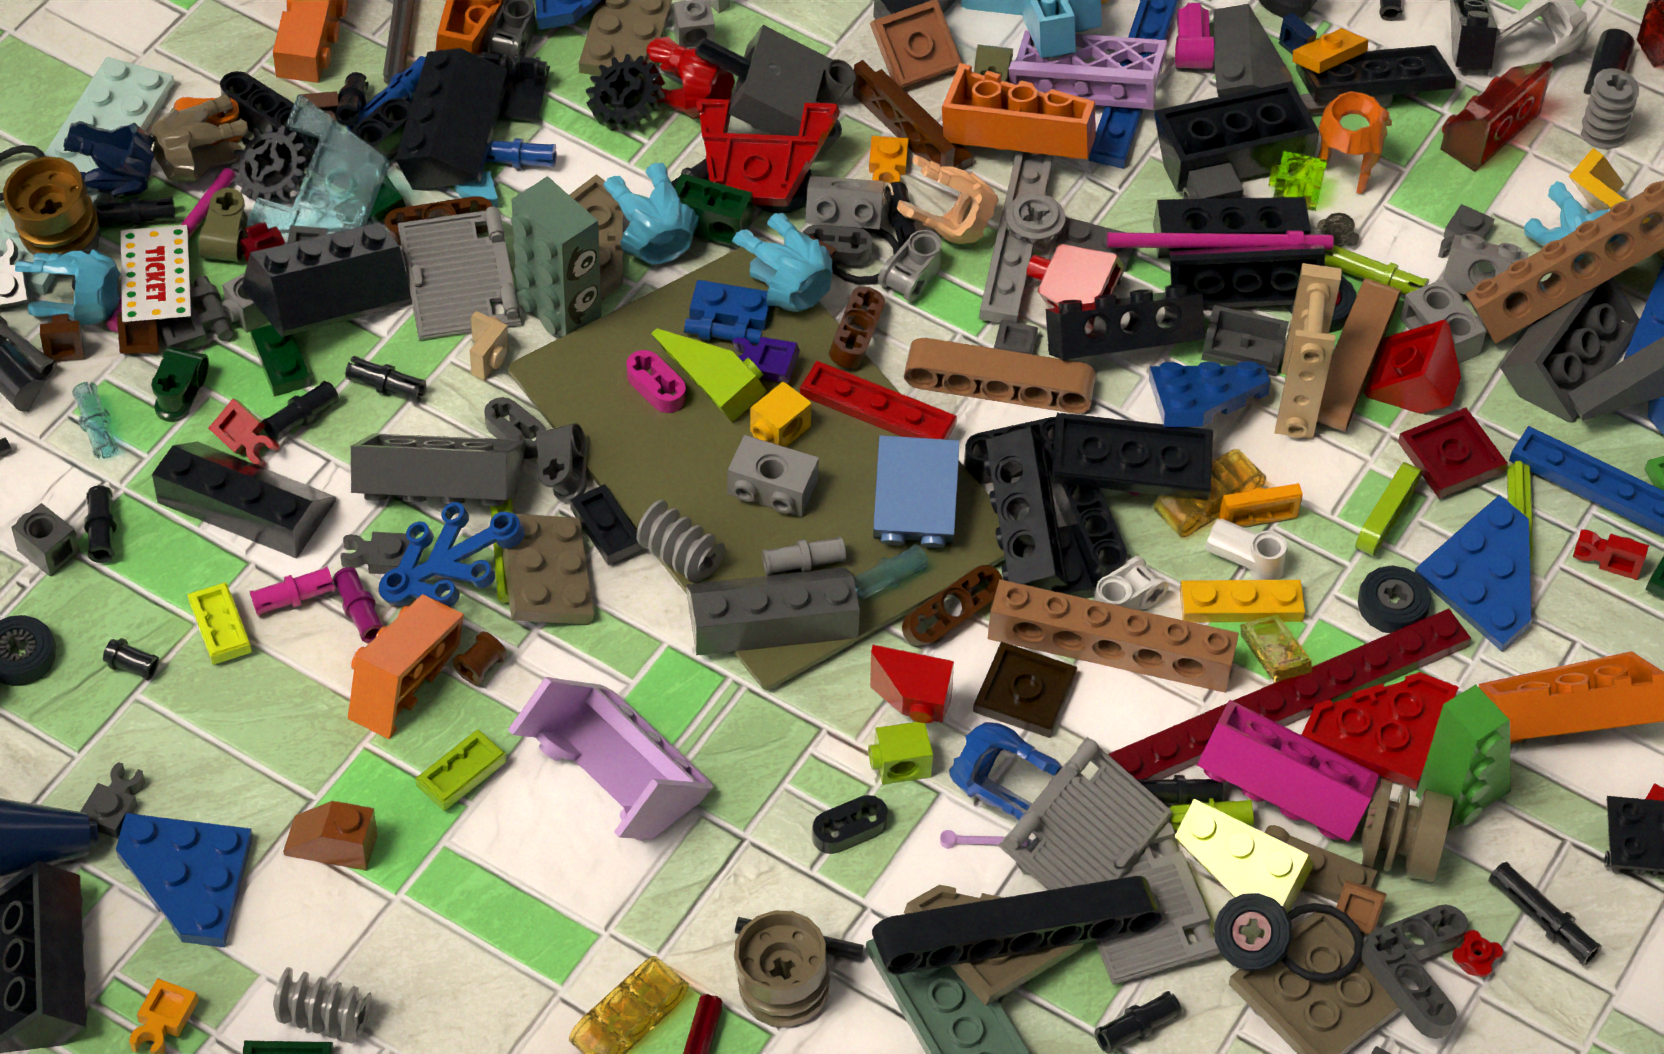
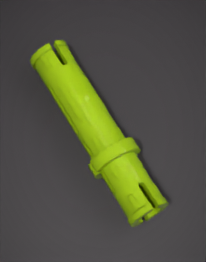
[1325,245,1429,295]

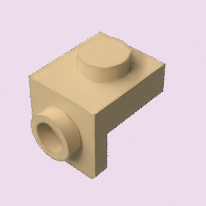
[469,311,509,381]

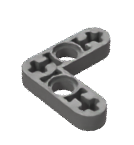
[1361,904,1468,1039]

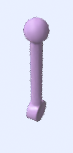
[940,830,1028,849]

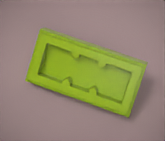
[415,729,507,811]

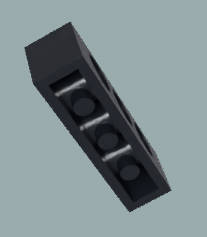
[1153,197,1311,258]
[1046,284,1205,360]
[984,427,1068,591]

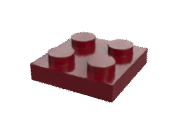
[1398,407,1508,499]

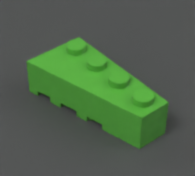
[1416,684,1511,831]

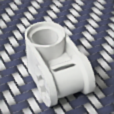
[1094,556,1169,611]

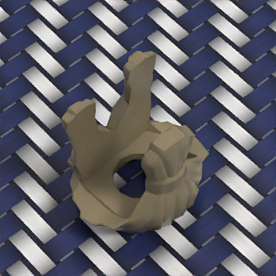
[150,94,249,182]

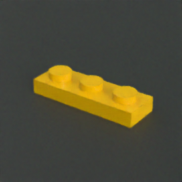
[1179,580,1305,623]

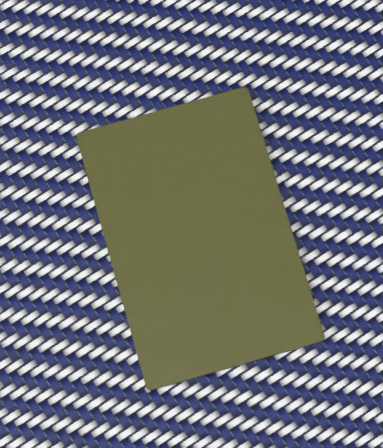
[509,239,1005,690]

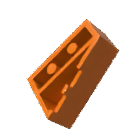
[348,594,464,740]

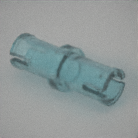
[72,382,118,459]

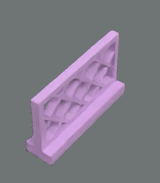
[1009,30,1167,109]

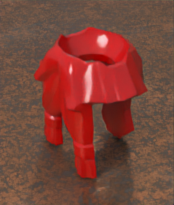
[646,36,735,119]

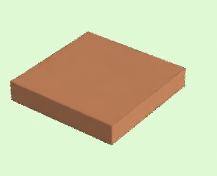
[870,0,962,89]

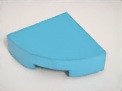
[454,171,498,207]

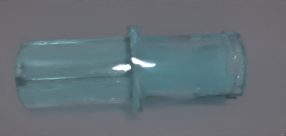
[854,545,928,599]

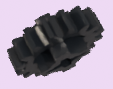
[586,54,666,132]
[231,124,313,207]

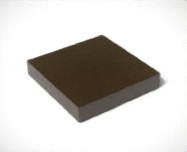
[973,641,1078,738]

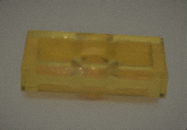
[1241,614,1312,682]

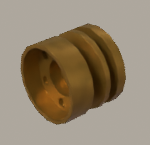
[3,156,99,255]

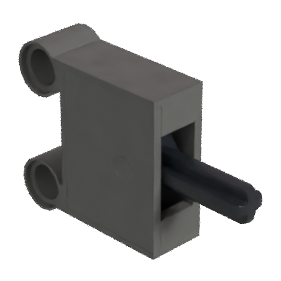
[695,25,856,159]

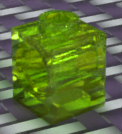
[1268,151,1327,211]

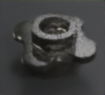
[1317,213,1359,247]

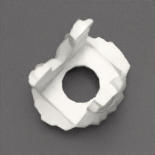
[1495,0,1589,77]

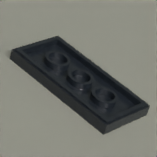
[1296,45,1456,102]
[1051,412,1213,500]

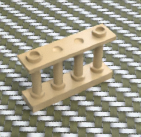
[1274,263,1342,439]

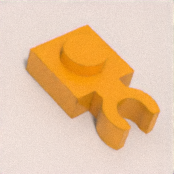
[869,135,908,194]
[129,978,199,1054]

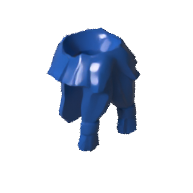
[949,722,1062,820]

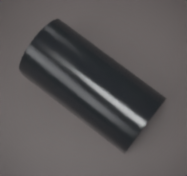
[1583,29,1635,94]
[0,334,46,412]

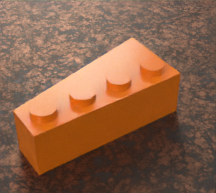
[273,0,348,83]
[435,0,504,54]
[942,63,1096,159]
[1479,651,1664,744]

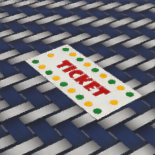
[120,225,191,322]

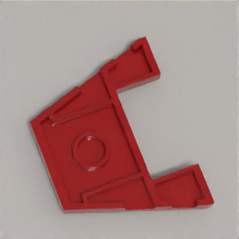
[696,98,840,207]

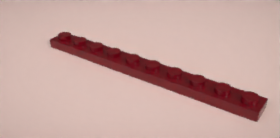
[1108,608,1471,780]

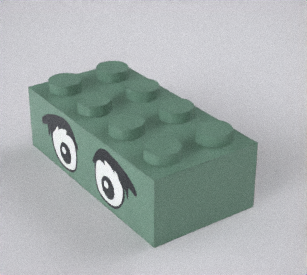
[511,176,601,338]

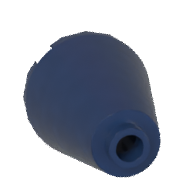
[0,798,98,880]

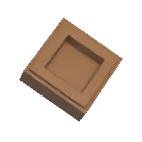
[1336,879,1387,935]

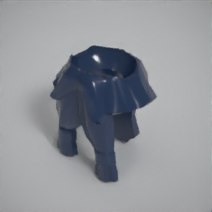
[63,121,156,199]

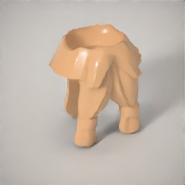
[897,155,999,244]

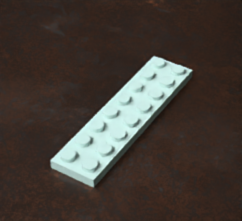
[0,56,175,295]

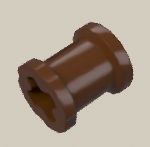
[453,631,507,686]

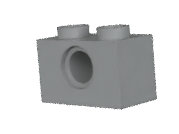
[805,175,884,229]
[1443,234,1529,301]
[727,435,819,517]

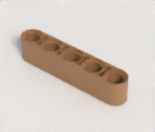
[1317,278,1401,432]
[904,338,1096,414]

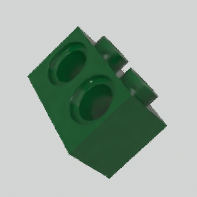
[674,173,753,248]

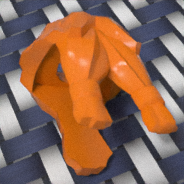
[1318,91,1392,194]

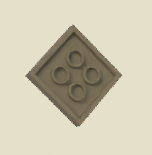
[1229,912,1409,1054]

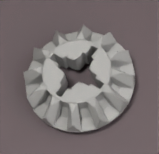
[1005,193,1065,245]

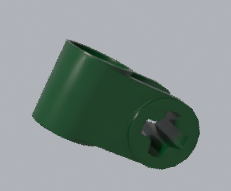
[151,347,209,422]

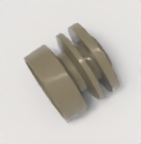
[1361,779,1454,883]
[734,910,830,1027]

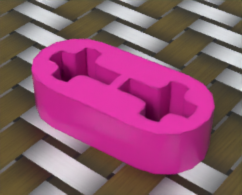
[626,350,686,413]

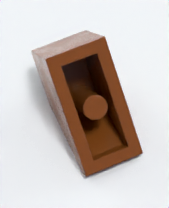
[283,801,378,871]

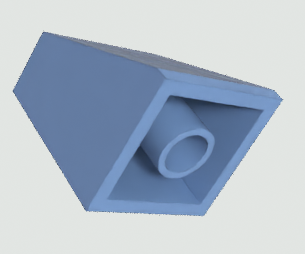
[873,435,960,548]

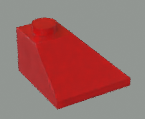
[1364,319,1461,414]
[870,645,954,723]

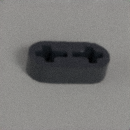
[812,795,888,854]

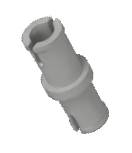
[762,536,846,576]

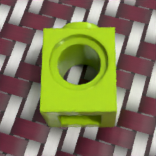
[868,722,933,785]

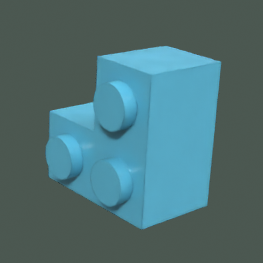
[1023,0,1102,58]

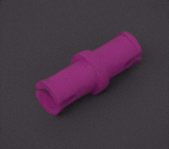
[333,567,384,643]

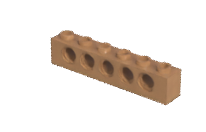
[1465,180,1664,344]
[987,579,1239,693]

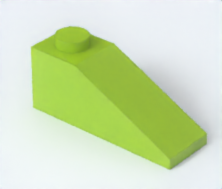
[651,328,767,422]

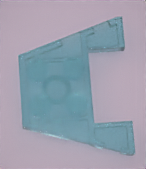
[245,94,390,234]

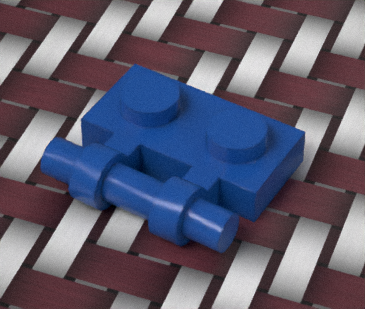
[684,280,771,345]

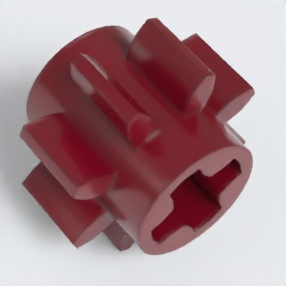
[240,222,285,263]

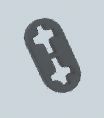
[803,225,872,265]
[484,397,546,459]

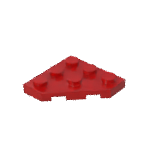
[1301,672,1459,790]

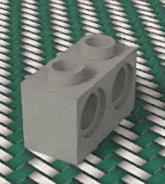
[1400,278,1487,364]

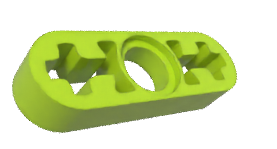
[1355,462,1423,556]

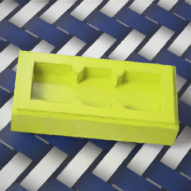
[187,582,252,665]

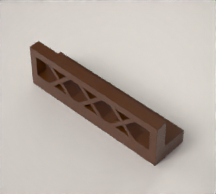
[853,60,973,170]

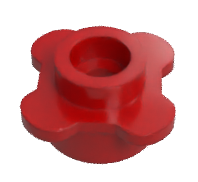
[1452,930,1503,977]

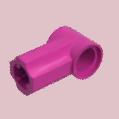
[1175,3,1214,69]

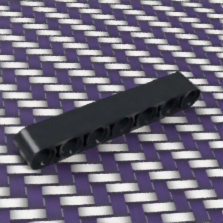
[872,876,1163,975]

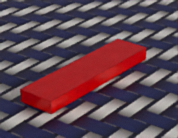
[799,360,957,440]

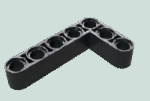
[220,71,411,190]
[963,417,1127,588]

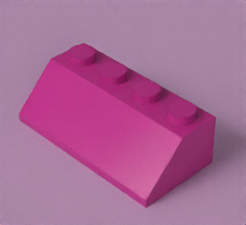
[1197,699,1379,842]

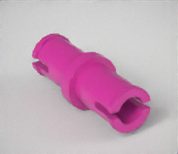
[249,566,336,616]

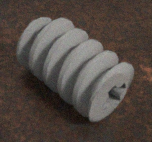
[1581,68,1639,150]
[636,499,725,583]
[273,967,372,1044]

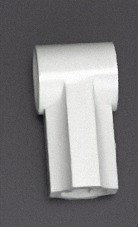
[1206,518,1287,580]

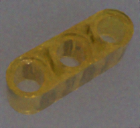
[1153,449,1266,538]
[569,956,689,1054]

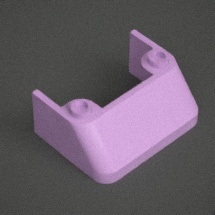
[508,677,713,841]

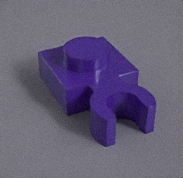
[732,337,800,383]

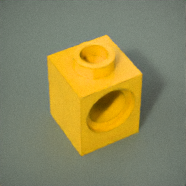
[750,381,812,447]

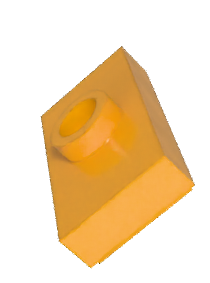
[1292,28,1369,74]
[1218,483,1303,527]

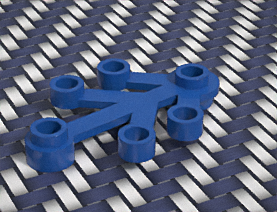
[379,502,525,607]

